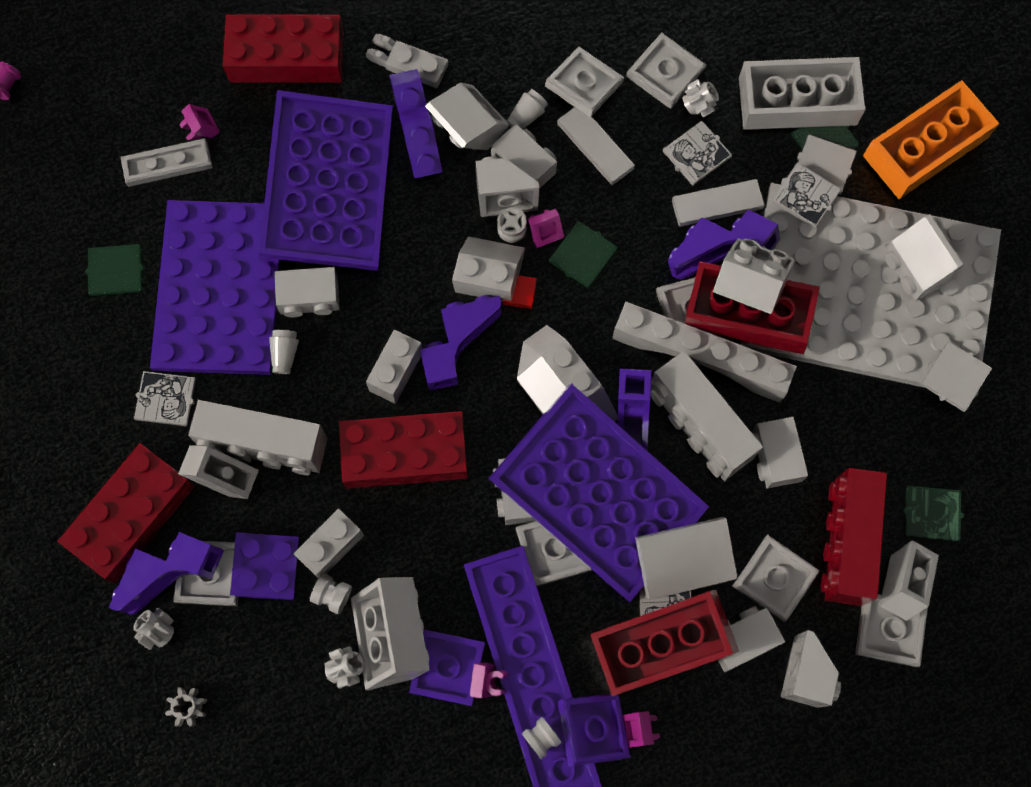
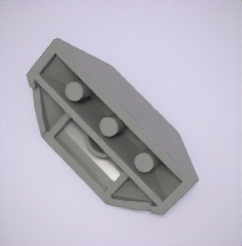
[517,325,618,422]

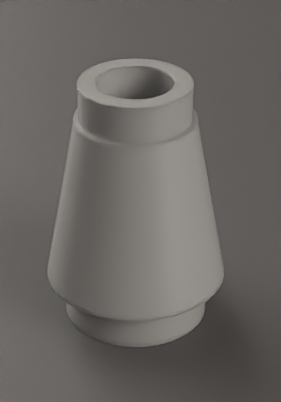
[507,89,548,129]
[269,330,299,374]

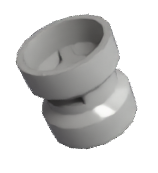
[310,573,352,615]

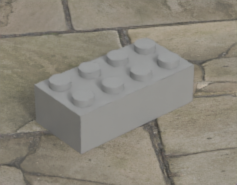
[739,57,865,130]
[650,351,763,481]
[188,400,328,475]

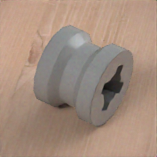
[497,207,527,243]
[521,717,562,759]

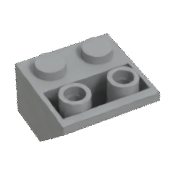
[425,83,509,150]
[713,238,795,314]

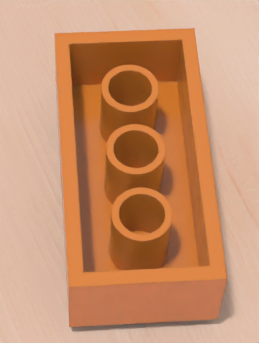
[863,80,999,199]

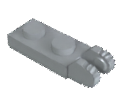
[366,34,448,88]

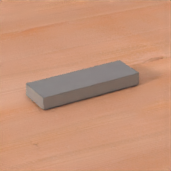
[557,107,635,185]
[121,138,213,187]
[672,179,764,227]

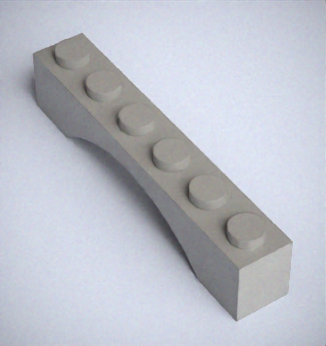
[612,302,797,403]

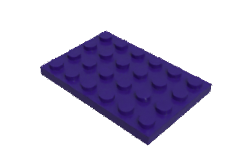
[259,90,392,271]
[150,200,281,375]
[488,384,709,602]

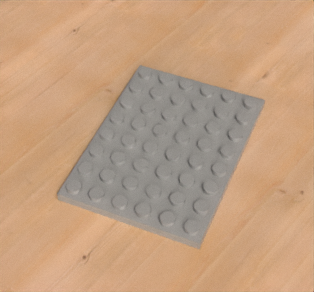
[740,183,1001,398]

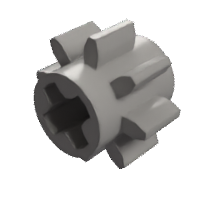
[683,79,719,117]
[134,608,174,650]
[324,646,364,688]
[165,688,207,727]

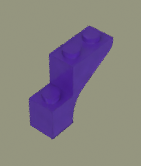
[389,69,442,178]
[668,210,780,280]
[420,295,501,391]
[618,369,651,450]
[109,532,224,615]

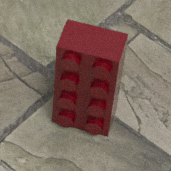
[223,14,344,83]
[685,261,820,355]
[339,411,468,489]
[57,443,195,584]
[821,468,887,606]
[590,590,739,696]

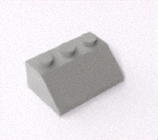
[351,577,429,690]

